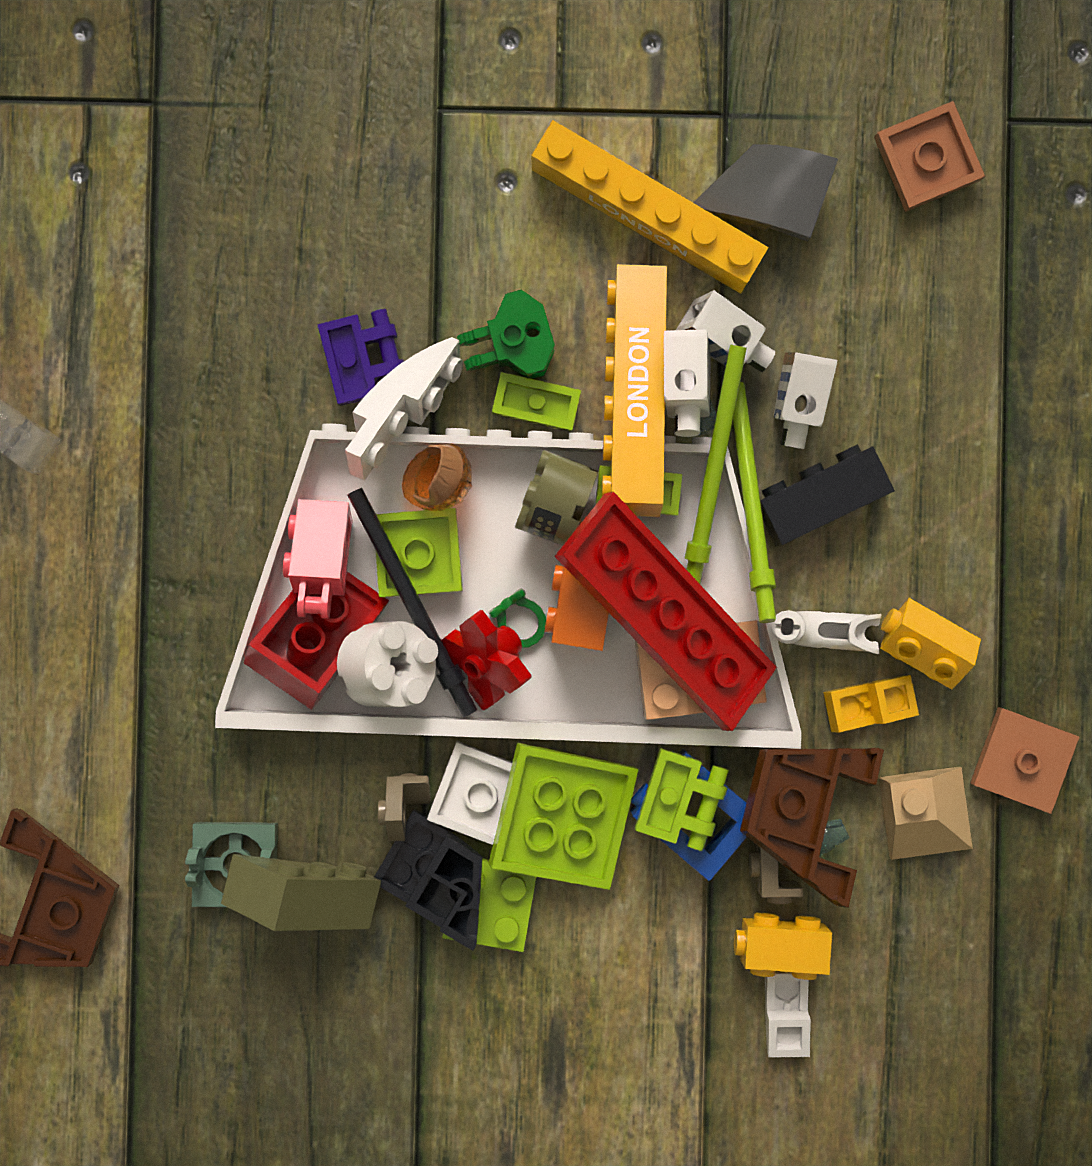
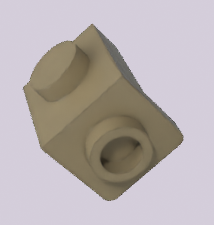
[378,773,431,841]
[748,844,803,904]

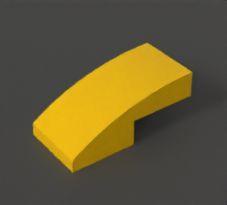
[823,675,919,733]

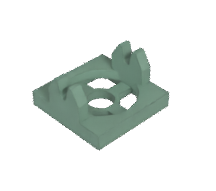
[185,822,278,907]

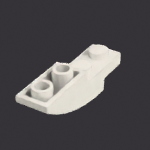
[345,337,463,481]

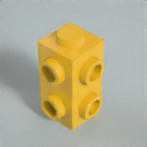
[880,598,981,690]
[734,913,832,980]

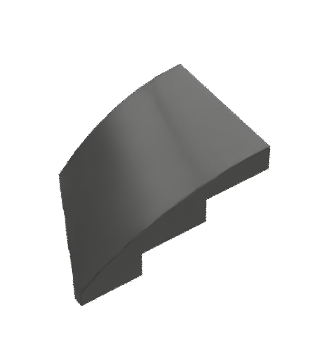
[693,144,838,242]

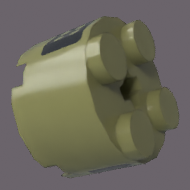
[515,450,599,546]

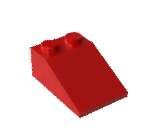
[243,572,389,710]

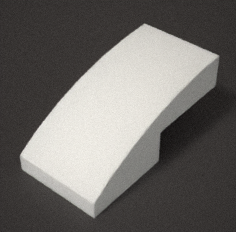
[765,971,811,1057]

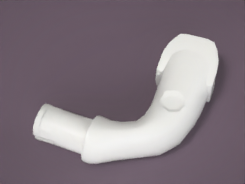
[771,610,882,654]

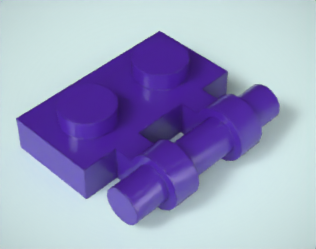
[317,309,404,406]

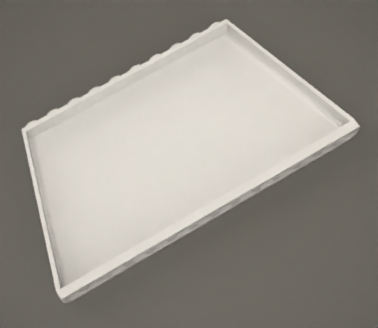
[215,424,801,749]

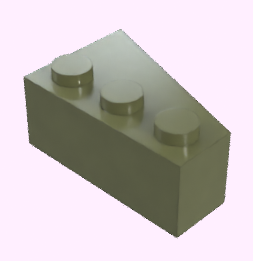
[221,854,381,931]

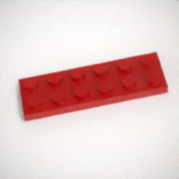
[554,491,777,731]

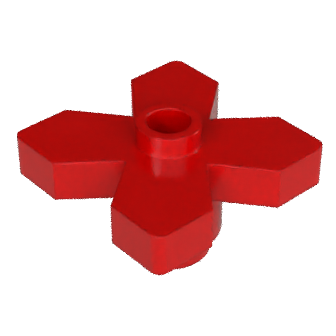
[441,610,532,710]

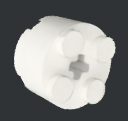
[337,621,438,707]

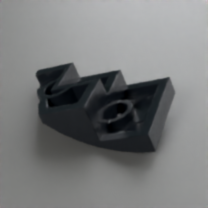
[374,809,483,951]

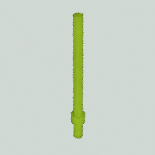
[684,345,747,584]
[733,382,776,623]

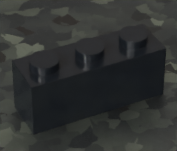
[760,444,895,547]

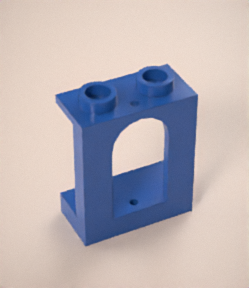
[630,749,747,881]

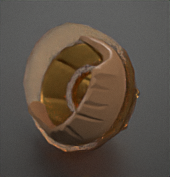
[402,443,472,511]

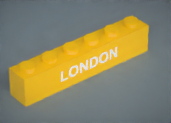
[531,120,769,294]
[602,264,667,517]

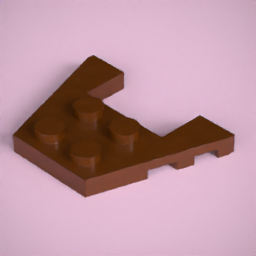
[740,748,884,908]
[0,808,120,967]

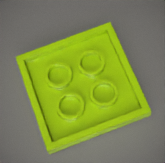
[488,743,639,890]

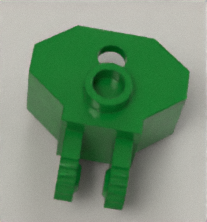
[457,289,555,379]

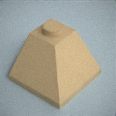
[879,767,973,860]

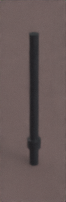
[347,487,477,717]

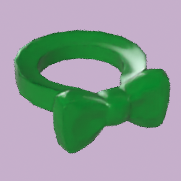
[489,588,546,648]

